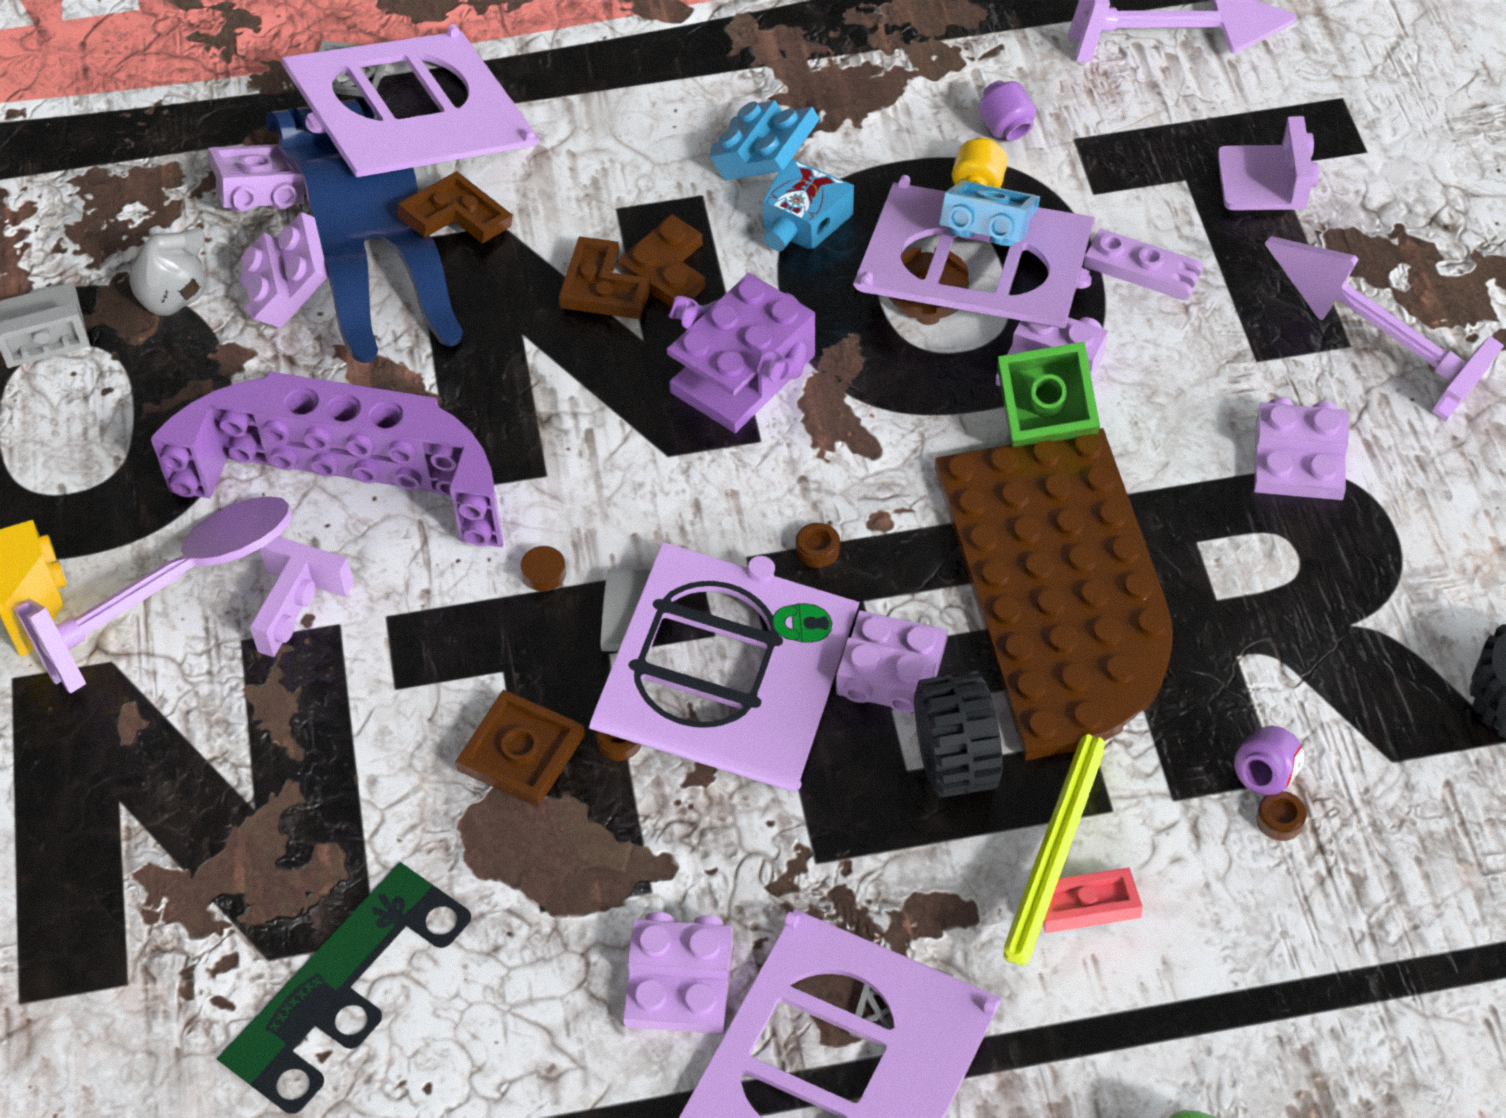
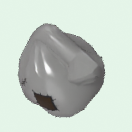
[129,227,206,316]

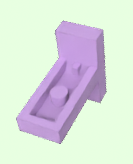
[250,536,354,657]

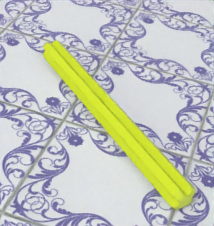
[1003,734,1105,966]

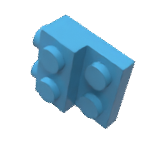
[709,100,820,181]
[939,180,1040,246]

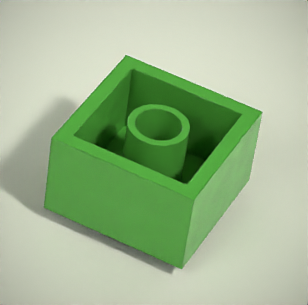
[997,342,1100,447]

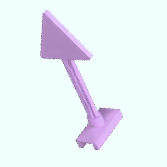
[1068,0,1297,62]
[1265,236,1504,421]

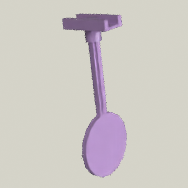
[13,496,292,693]

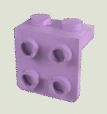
[1218,116,1319,210]

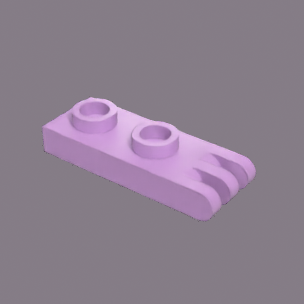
[1084,228,1203,300]

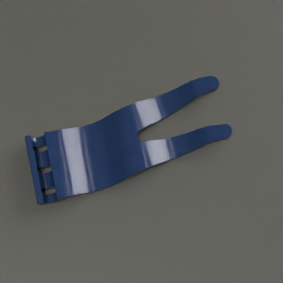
[266,98,463,363]

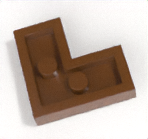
[397,171,513,243]
[617,214,706,307]
[559,236,650,320]

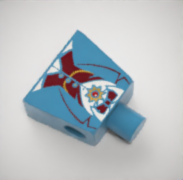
[763,159,854,251]

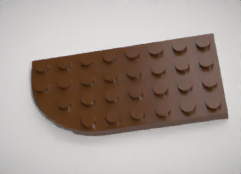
[935,428,1173,761]

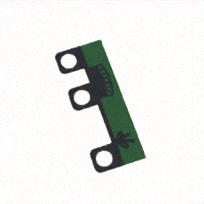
[217,862,471,1114]

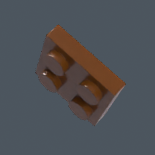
[455,690,585,807]

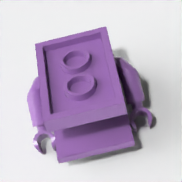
[667,272,815,434]

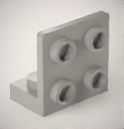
[0,282,90,368]

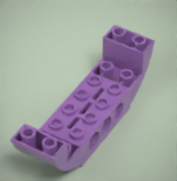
[151,371,504,547]

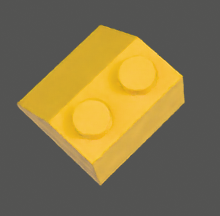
[0,520,67,656]

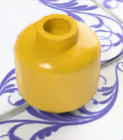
[951,138,1008,188]

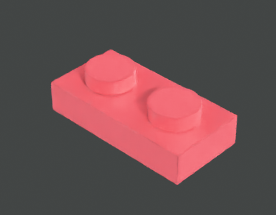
[1043,867,1142,933]

